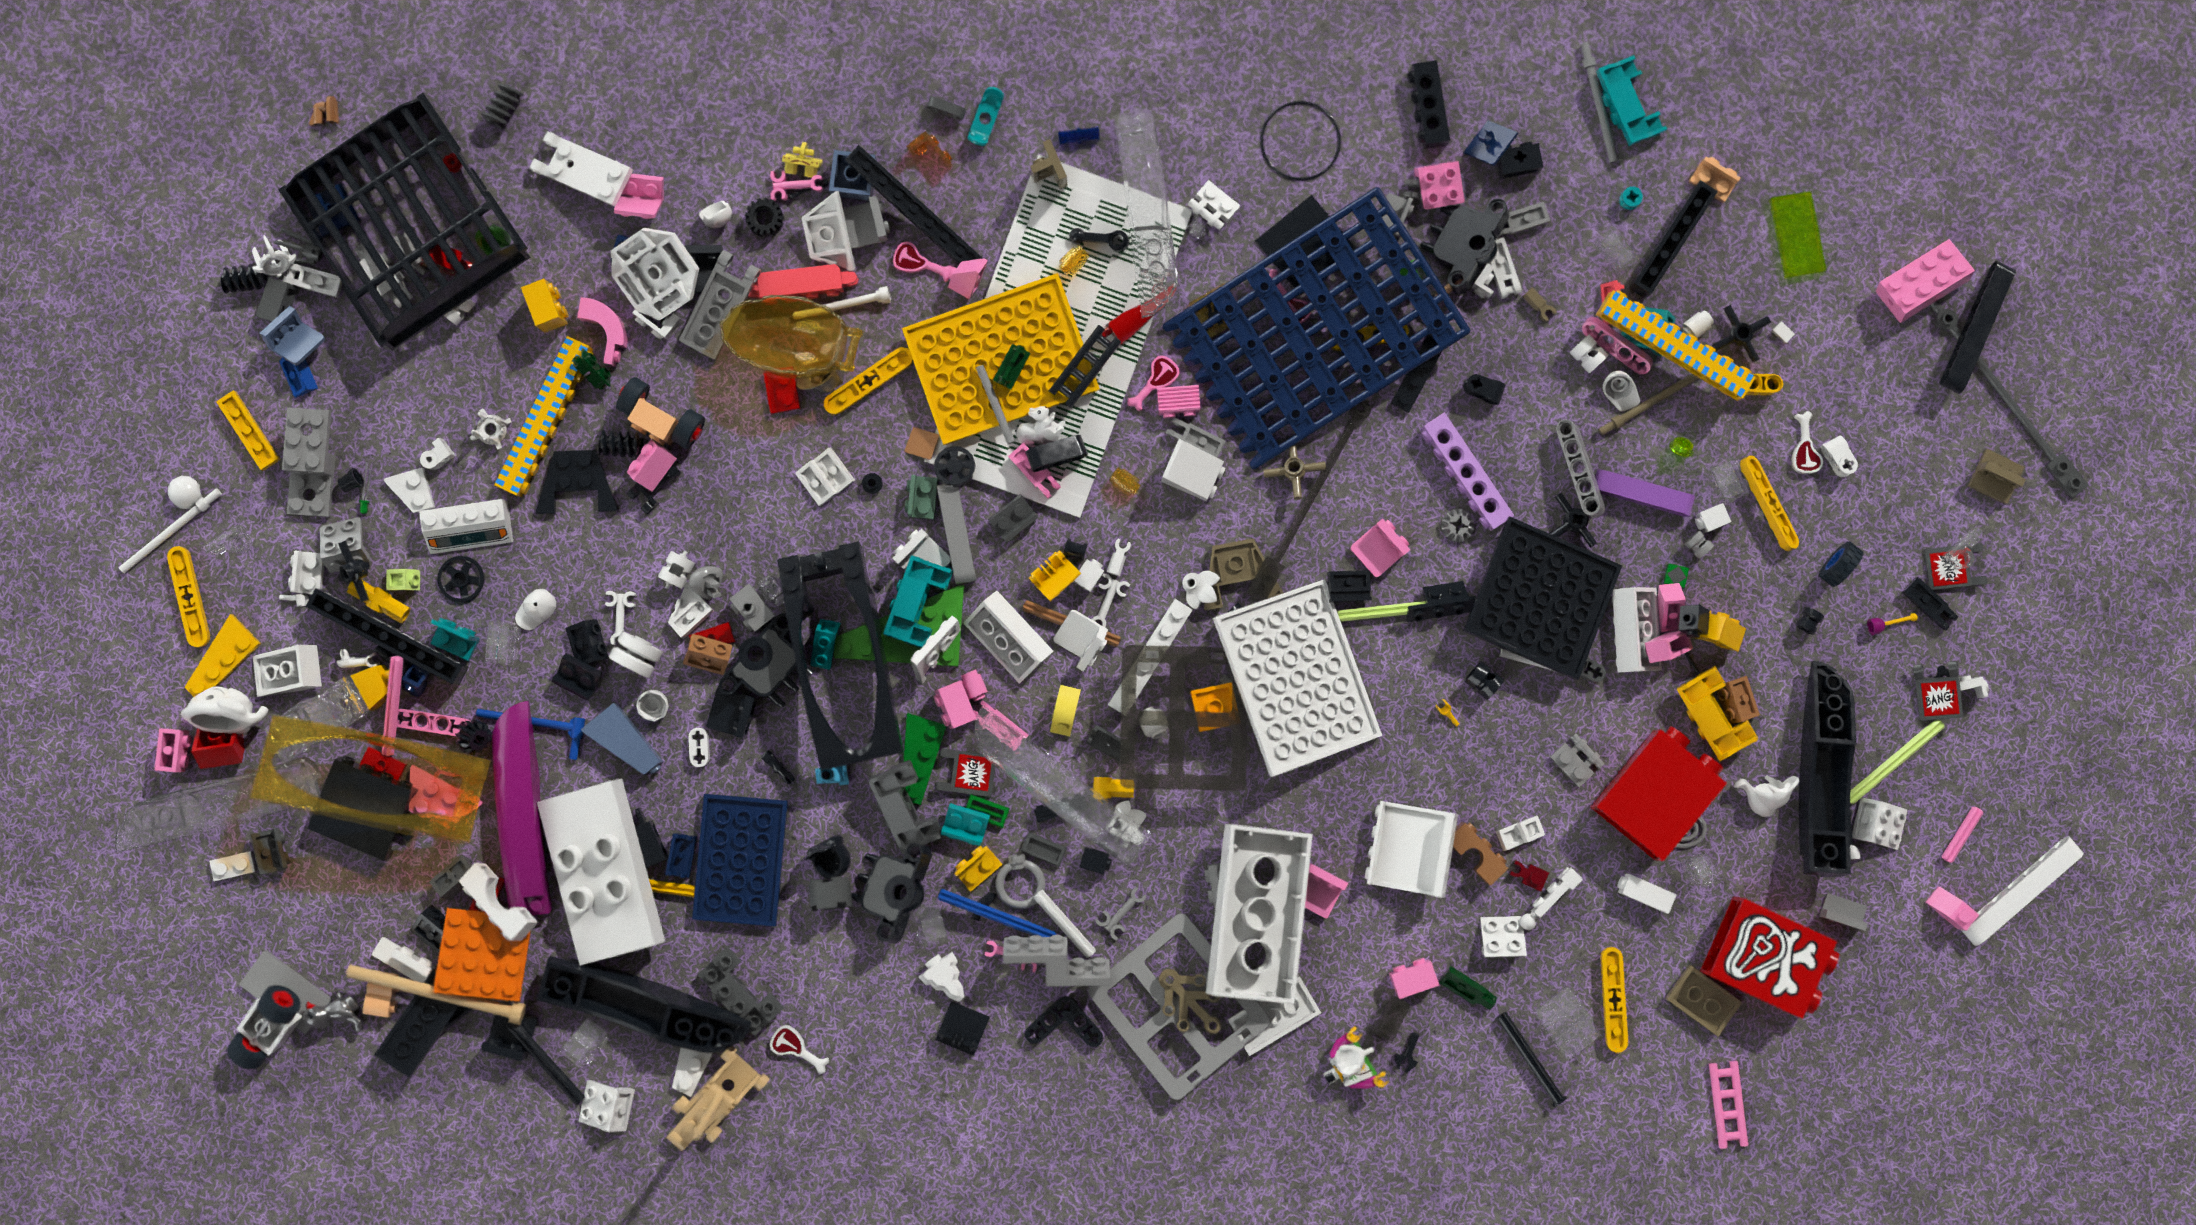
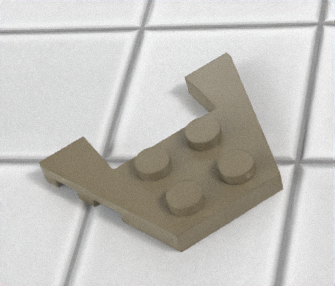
[1204,538,1284,611]

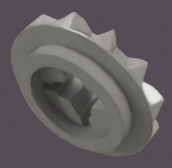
[1441,509,1474,542]

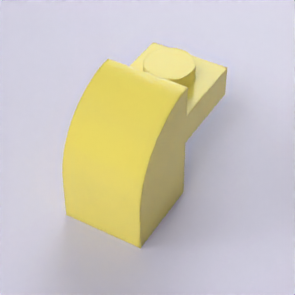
[1050,685,1081,737]

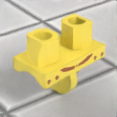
[782,142,823,178]

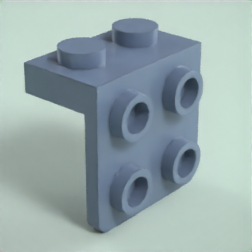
[260,306,325,365]

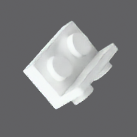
[288,551,325,594]

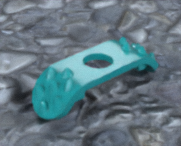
[968,87,1004,146]

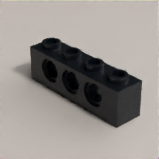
[1408,60,1450,149]

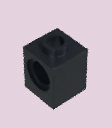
[1079,846,1112,875]

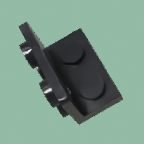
[684,245,724,294]
[706,688,758,739]
[480,1014,538,1061]

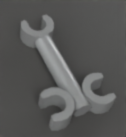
[1095,887,1146,940]

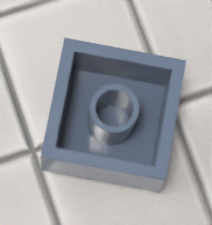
[829,150,877,201]

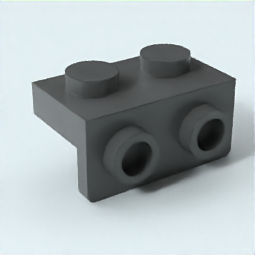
[250,827,290,876]

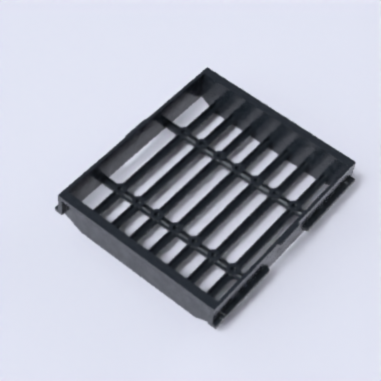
[278,93,531,351]

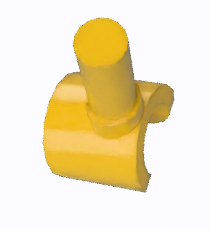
[1435,699,1460,727]

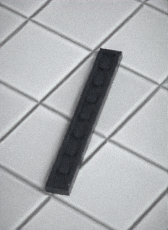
[844,144,983,265]

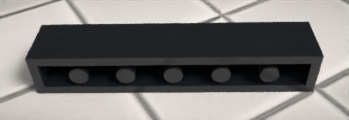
[1628,180,1718,299]

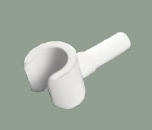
[279,594,309,607]

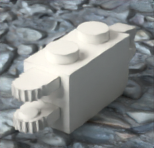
[354,243,413,308]

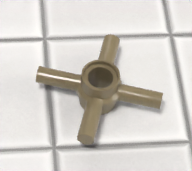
[1263,444,1326,500]

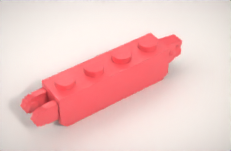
[747,264,859,304]

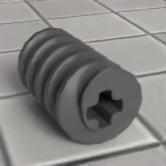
[481,84,524,130]

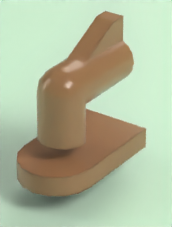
[309,96,340,126]

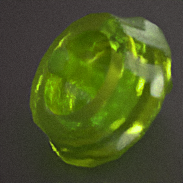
[1669,437,1694,457]

